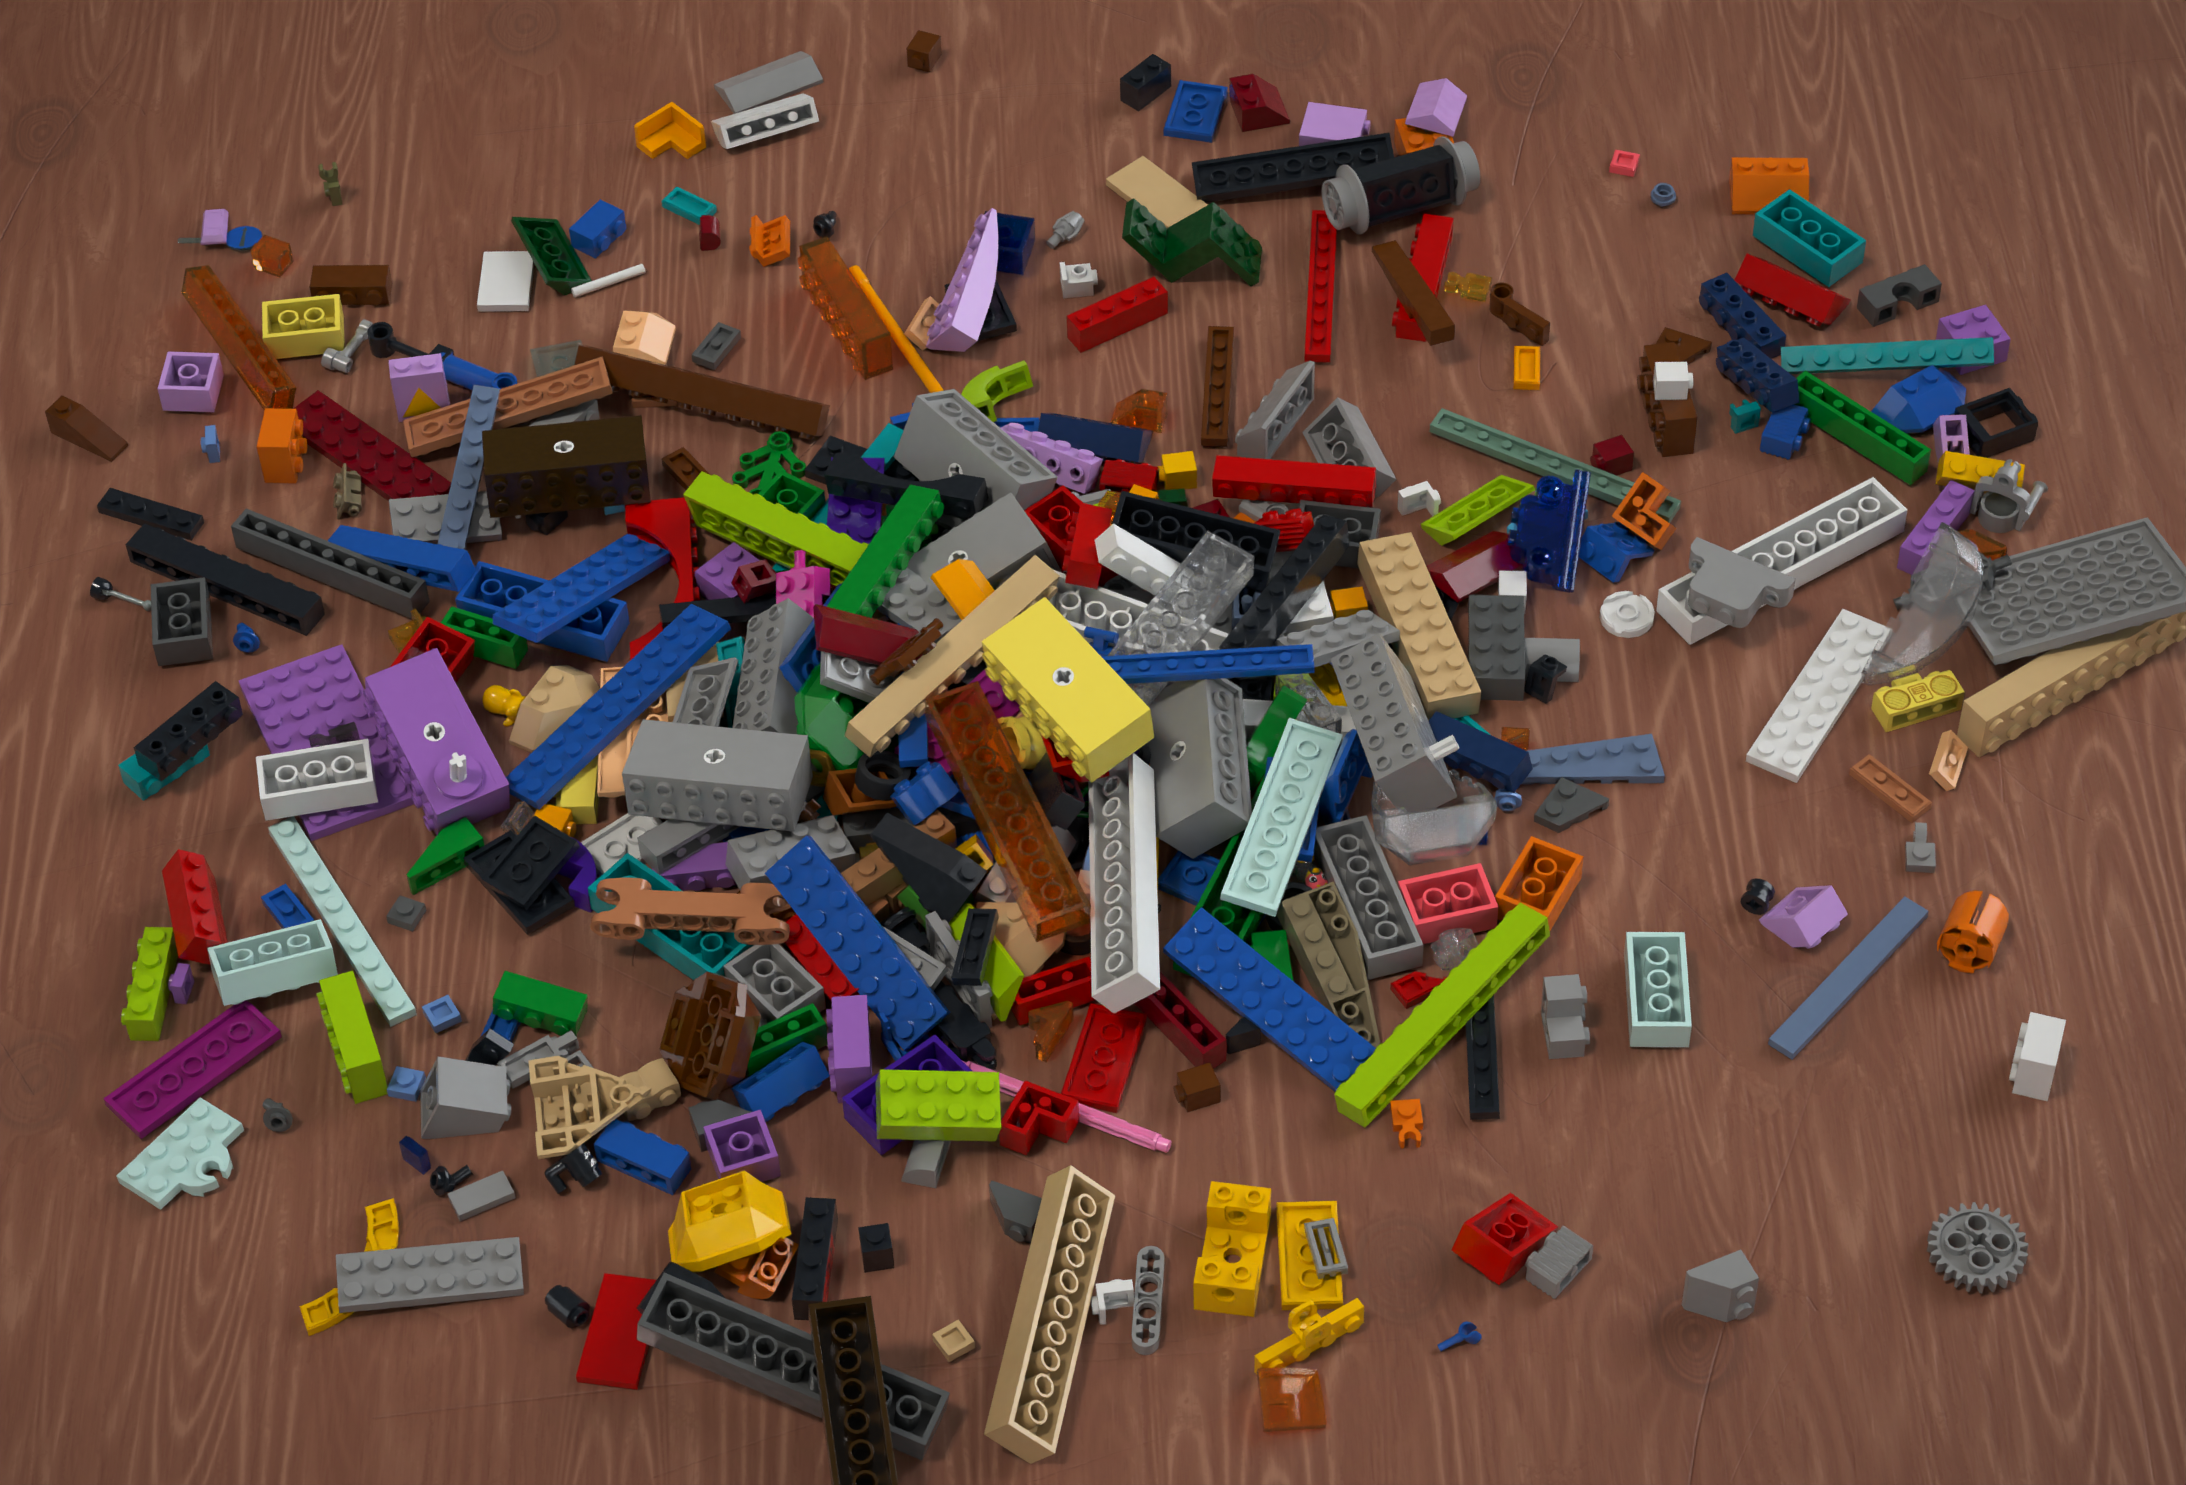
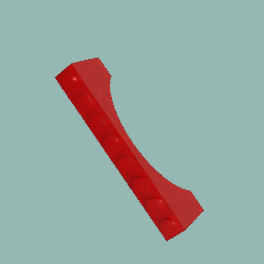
[625,497,700,660]

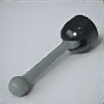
[90,577,151,611]

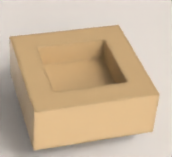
[932,1319,975,1362]

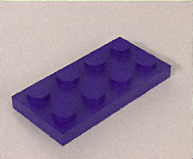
[827,457,885,544]

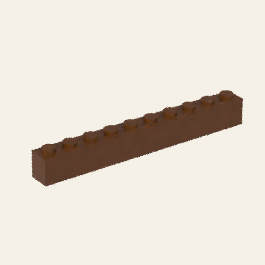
[574,345,830,440]

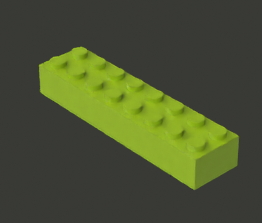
[683,471,869,589]

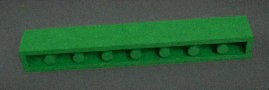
[814,485,944,628]

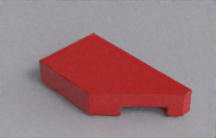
[1390,971,1447,1009]

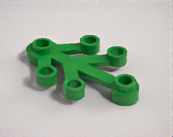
[732,431,806,495]

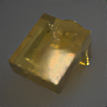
[388,609,426,654]

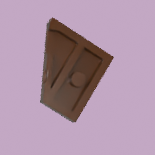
[1656,327,1712,365]

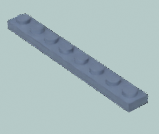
[438,385,500,550]

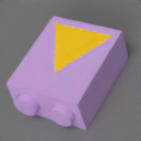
[389,353,450,422]

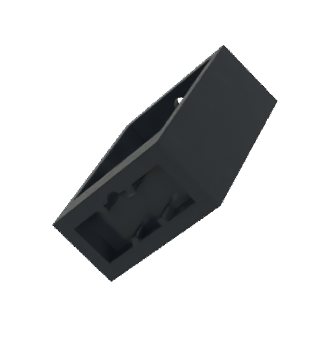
[1954,388,2038,458]

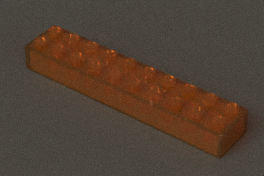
[925,681,1091,942]

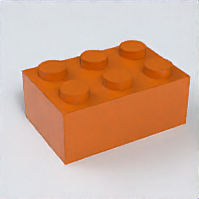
[1495,836,1584,931]

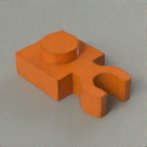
[1390,1099,1423,1149]

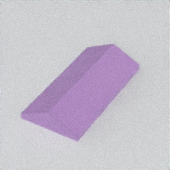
[1405,78,1467,136]

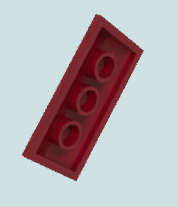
[1426,531,1532,603]
[813,604,923,672]

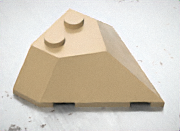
[509,665,600,753]
[973,902,1069,1020]
[528,1056,652,1159]

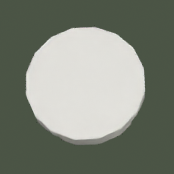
[1599,591,1655,638]

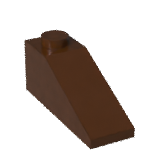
[45,395,128,462]

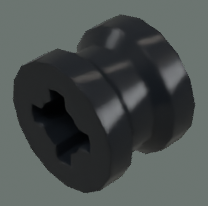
[1740,878,1775,915]

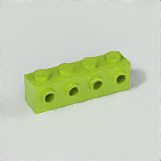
[121,927,178,1041]

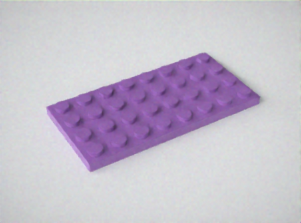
[239,644,414,841]

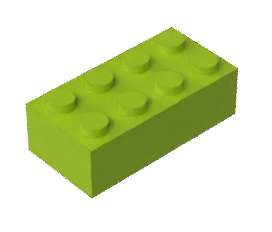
[316,970,388,1104]
[876,1069,1001,1141]

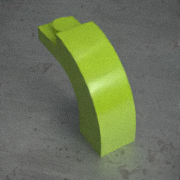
[961,360,1034,422]

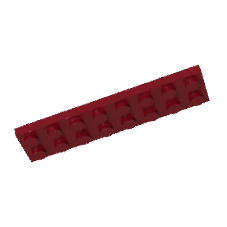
[293,390,451,501]

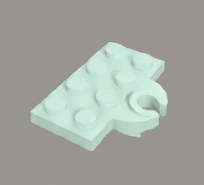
[116,1097,244,1210]

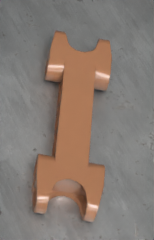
[590,877,791,945]

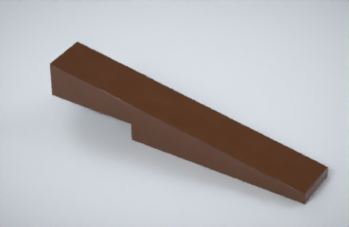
[1372,240,1455,346]

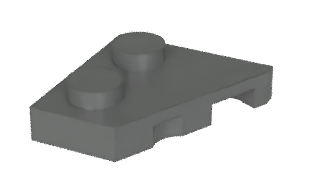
[1534,777,1609,833]

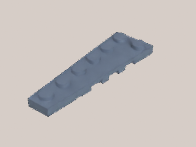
[1522,734,1665,784]

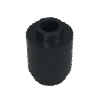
[545,1285,590,1328]

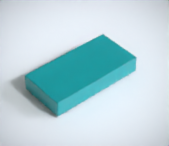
[662,187,717,225]

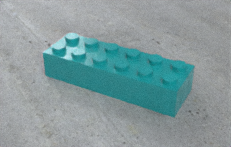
[588,853,754,980]

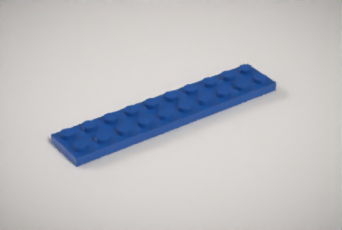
[506,604,731,810]

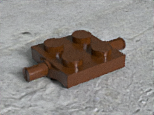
[870,618,943,685]

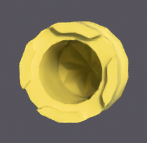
[987,716,1046,774]

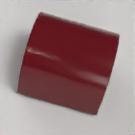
[699,215,721,251]

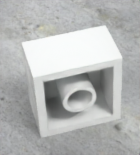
[2009,1012,2066,1101]

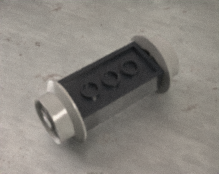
[1322,136,1480,234]

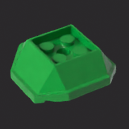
[794,662,899,771]

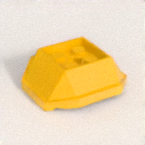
[668,1170,791,1272]

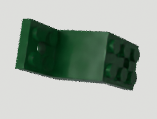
[1122,198,1262,286]

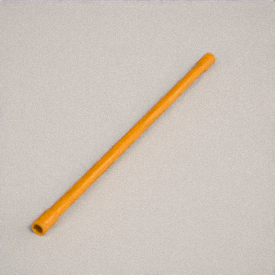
[846,265,944,393]

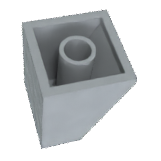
[420,1056,511,1139]

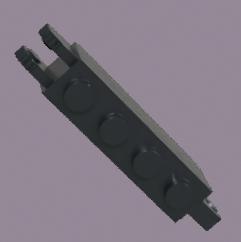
[929,981,997,1070]

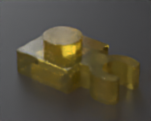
[1444,272,1492,302]

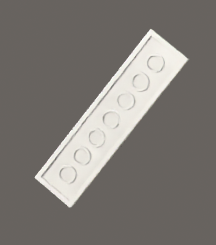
[1746,609,1893,783]

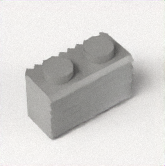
[1525,1226,1593,1299]

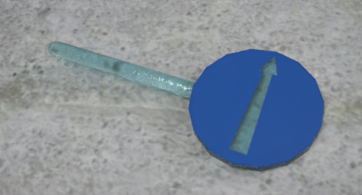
[177,226,262,251]

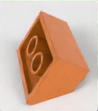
[1729,157,1809,215]

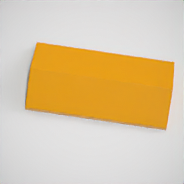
[930,559,995,620]

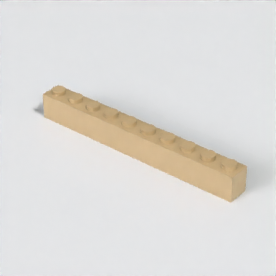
[845,555,1060,757]

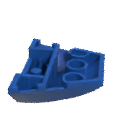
[1319,729,1373,825]

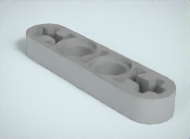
[1131,1246,1165,1355]

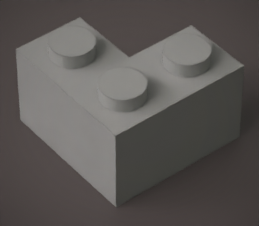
[1540,974,1590,1059]

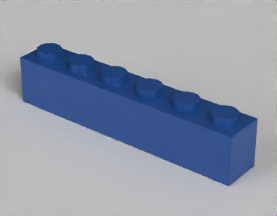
[328,525,476,592]

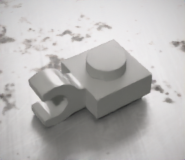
[1905,822,1936,873]

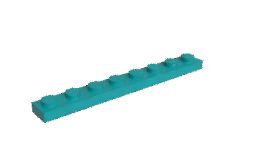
[1781,337,1994,374]

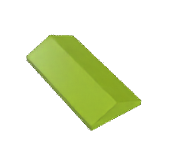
[1421,475,1535,546]
[948,903,1024,1021]

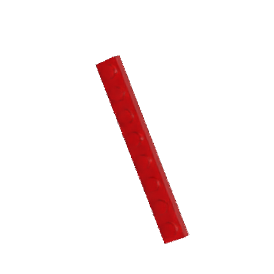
[1304,210,1337,362]

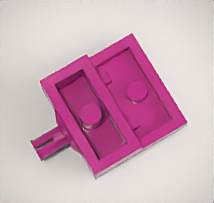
[776,550,830,618]

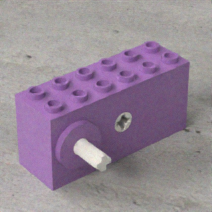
[363,648,510,836]

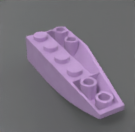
[926,208,998,352]

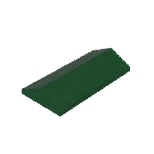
[511,217,592,295]

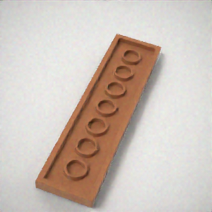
[403,356,613,457]

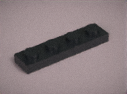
[97,488,204,541]

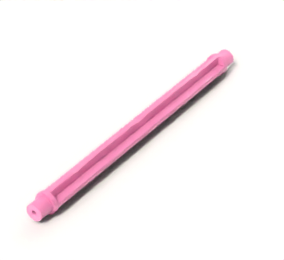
[963,1061,1172,1153]

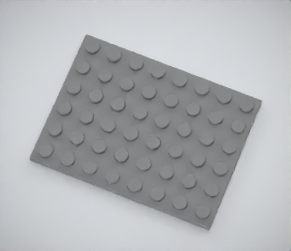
[1949,517,2186,665]

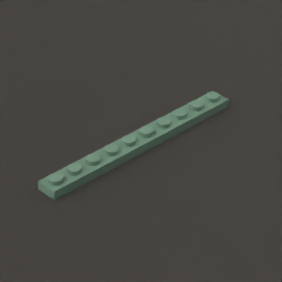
[1430,408,1681,523]

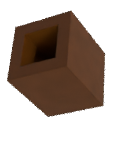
[906,30,942,72]
[1173,1063,1221,1113]

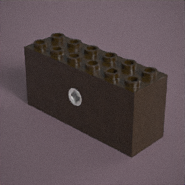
[482,415,651,518]

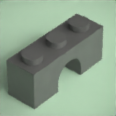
[1857,264,1942,327]

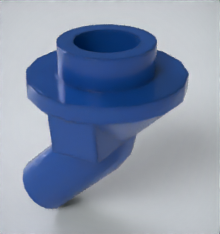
[233,623,260,653]

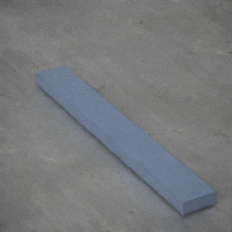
[1768,896,1929,1060]

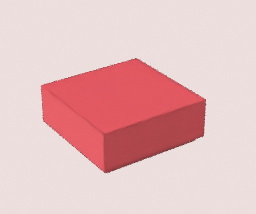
[1609,149,1640,177]

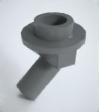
[262,1098,293,1132]

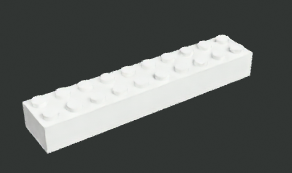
[1656,477,1907,645]
[1088,753,1160,1013]

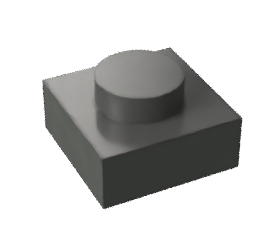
[386,895,426,932]

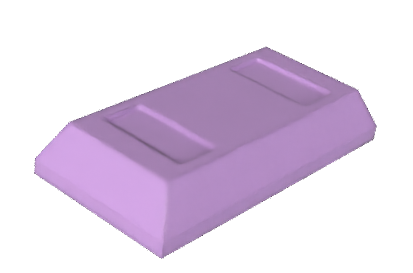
[201,209,229,245]

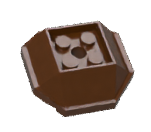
[659,972,761,1100]

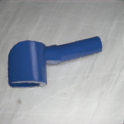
[1437,1321,1482,1352]

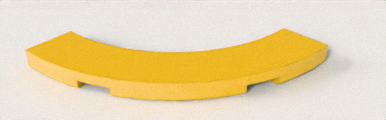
[299,1198,399,1336]

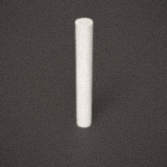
[571,264,646,298]

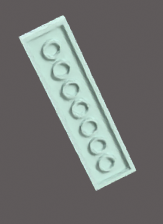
[1220,718,1343,917]

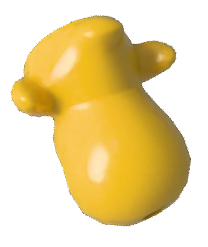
[482,685,526,727]

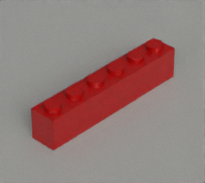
[1392,214,1454,342]
[1212,455,1376,508]

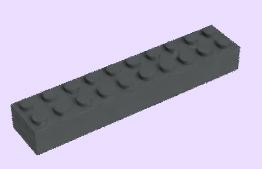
[637,1273,950,1461]

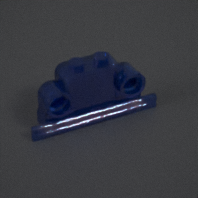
[1507,470,1591,593]

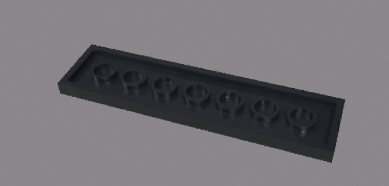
[1192,133,1394,203]

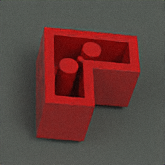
[999,1080,1079,1156]

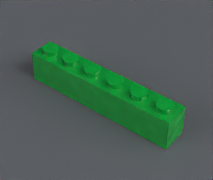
[1794,371,1931,485]

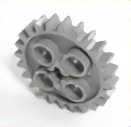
[1927,1202,2028,1293]

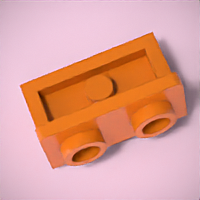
[749,215,790,267]

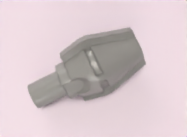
[1046,211,1085,249]

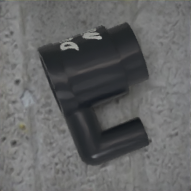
[544,1143,602,1194]

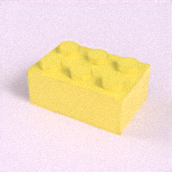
[262,294,345,360]

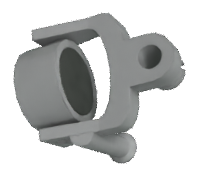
[1970,459,2048,533]

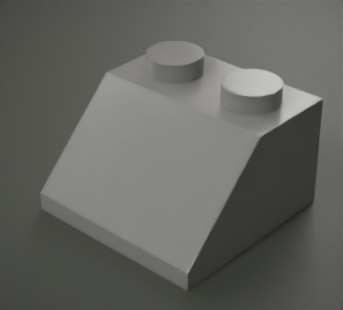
[1682,1250,1759,1323]

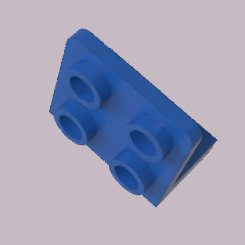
[1574,522,1655,583]

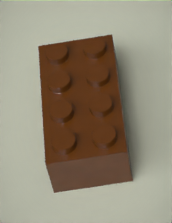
[1637,342,1698,457]

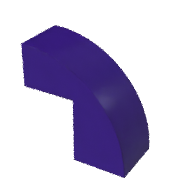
[557,838,598,913]

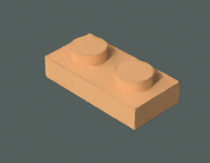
[904,296,939,351]
[1929,730,1968,791]

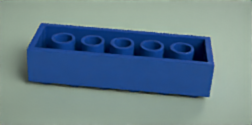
[455,561,630,662]

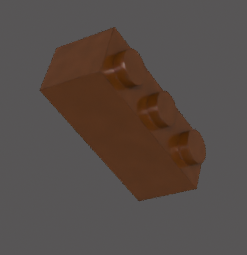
[309,265,393,305]

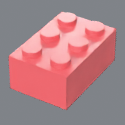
[1398,863,1498,944]

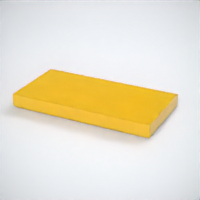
[1276,1201,1343,1311]

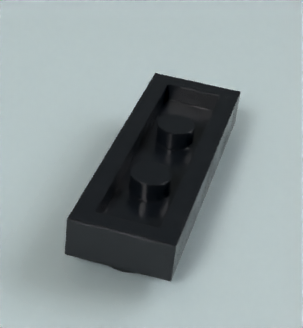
[951,908,999,986]

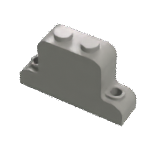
[1688,537,1796,628]

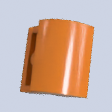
[714,1238,799,1299]

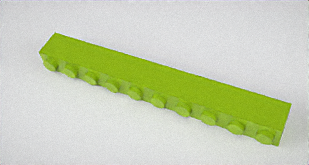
[1334,902,1550,1128]

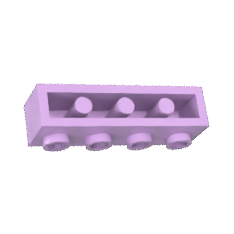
[1001,423,1103,494]

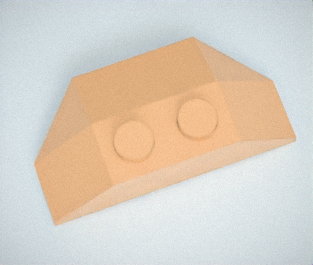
[613,311,676,365]

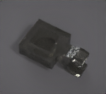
[309,722,360,747]

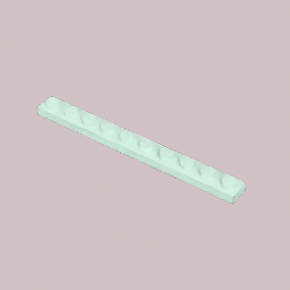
[268,816,417,1027]

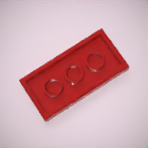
[1061,1003,1147,1113]
[576,1273,656,1390]

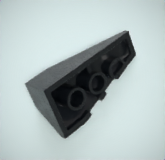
[870,813,987,923]

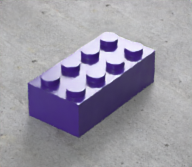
[842,1035,972,1155]

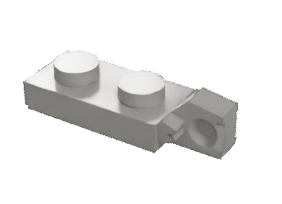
[497,1030,580,1089]

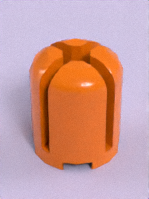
[1937,890,2009,973]

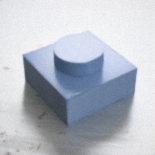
[201,425,220,463]
[422,995,462,1034]
[387,1066,426,1102]

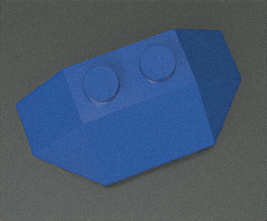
[1871,365,1966,433]

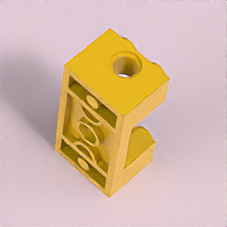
[1193,1181,1271,1317]

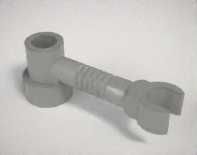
[321,319,373,373]

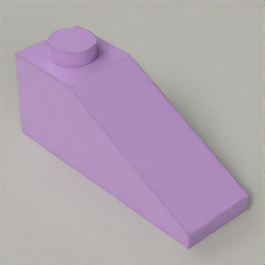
[1933,415,1969,488]

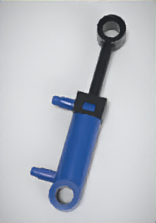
[367,322,518,390]

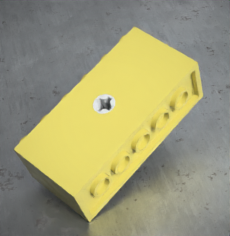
[982,597,1154,783]

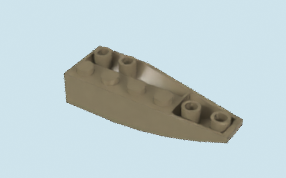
[1276,882,1380,1048]

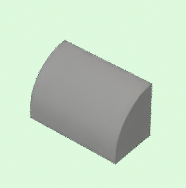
[1524,638,1580,682]
[901,1140,951,1188]

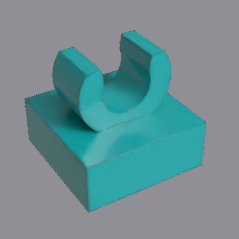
[1729,399,1761,434]

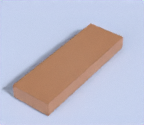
[1849,754,1932,823]

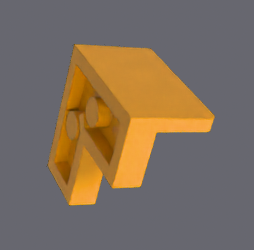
[634,102,706,159]

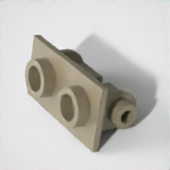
[333,463,362,519]

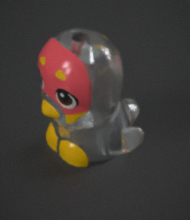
[1291,855,1328,889]

